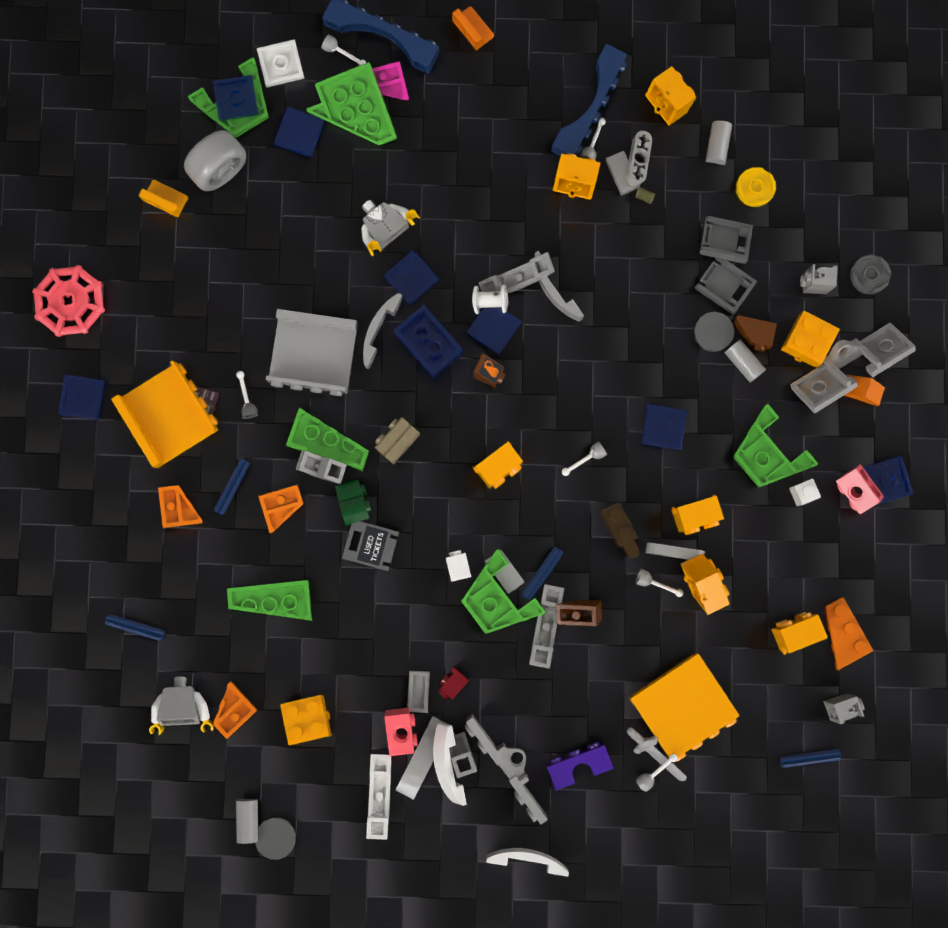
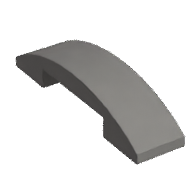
[534,251,584,321]
[478,252,555,294]
[363,293,403,369]
[529,584,564,669]
[396,716,447,800]

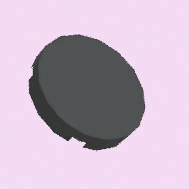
[850,254,891,294]
[694,312,734,352]
[255,817,296,859]

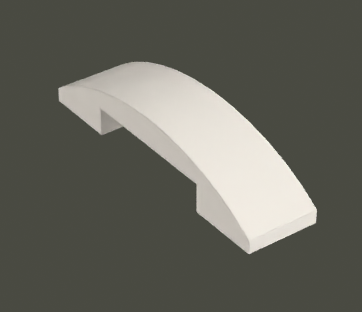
[433,722,467,806]
[366,754,391,840]
[486,848,569,877]

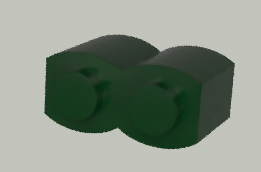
[335,479,372,525]

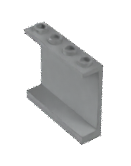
[266,309,358,396]

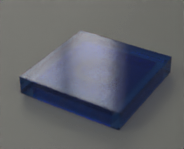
[213,75,259,121]
[274,107,325,158]
[384,250,439,306]
[467,307,522,355]
[58,375,106,420]
[641,405,687,450]
[863,456,914,506]

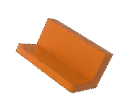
[452,6,494,50]

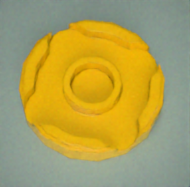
[736,167,776,207]

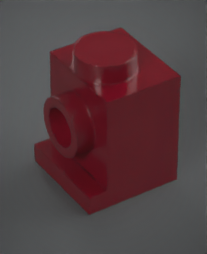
[438,666,469,700]

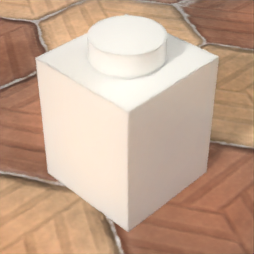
[789,479,821,506]
[446,550,471,582]

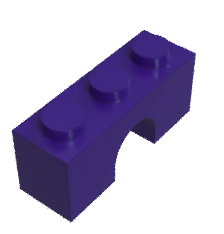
[546,742,614,790]

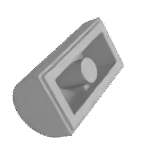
[705,121,732,165]
[724,339,766,382]
[236,799,258,844]

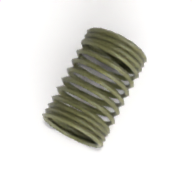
[635,187,655,204]

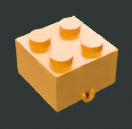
[645,67,696,125]
[553,153,600,200]
[781,311,840,368]
[473,441,523,489]
[672,494,724,535]
[681,553,729,615]
[772,612,828,655]
[280,695,332,745]

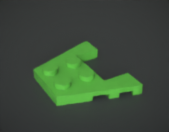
[188,58,269,138]
[733,404,818,488]
[461,549,546,634]

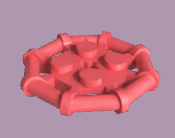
[32,265,105,337]

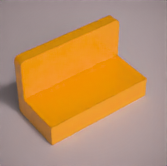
[139,180,188,218]

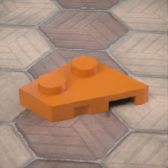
[258,484,303,533]
[158,485,202,528]
[213,681,258,739]

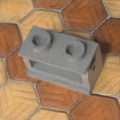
[800,264,837,294]
[823,693,865,724]

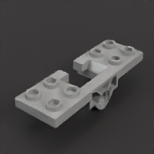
[790,323,916,413]
[465,714,548,824]

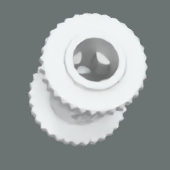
[472,285,508,314]

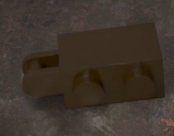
[599,502,639,558]

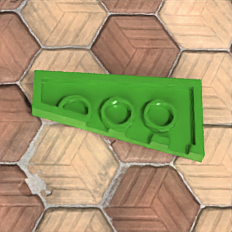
[286,408,369,471]
[227,580,312,621]

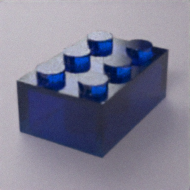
[393,305,463,379]

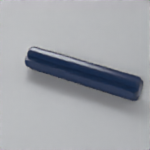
[214,459,250,515]
[522,547,564,601]
[105,614,165,641]
[780,749,841,768]

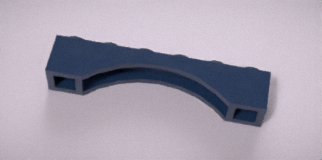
[322,0,439,74]
[551,44,628,157]

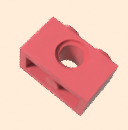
[836,464,884,514]
[384,708,418,756]

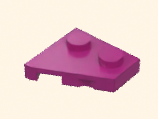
[373,62,409,100]

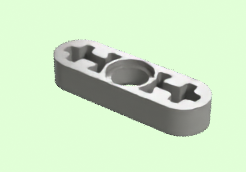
[626,131,652,187]
[645,543,705,560]

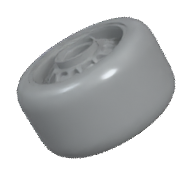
[184,130,246,191]

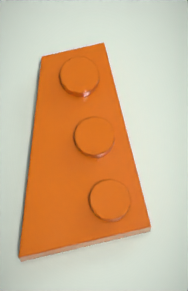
[824,597,873,670]

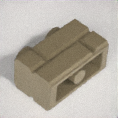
[375,417,420,464]

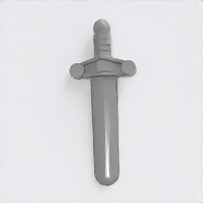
[627,728,687,781]

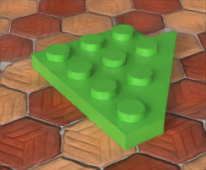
[306,62,398,146]

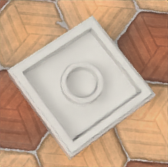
[257,39,304,87]

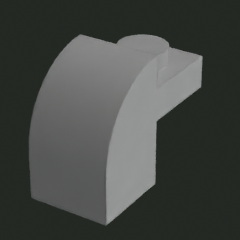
[296,450,347,484]
[449,732,477,778]

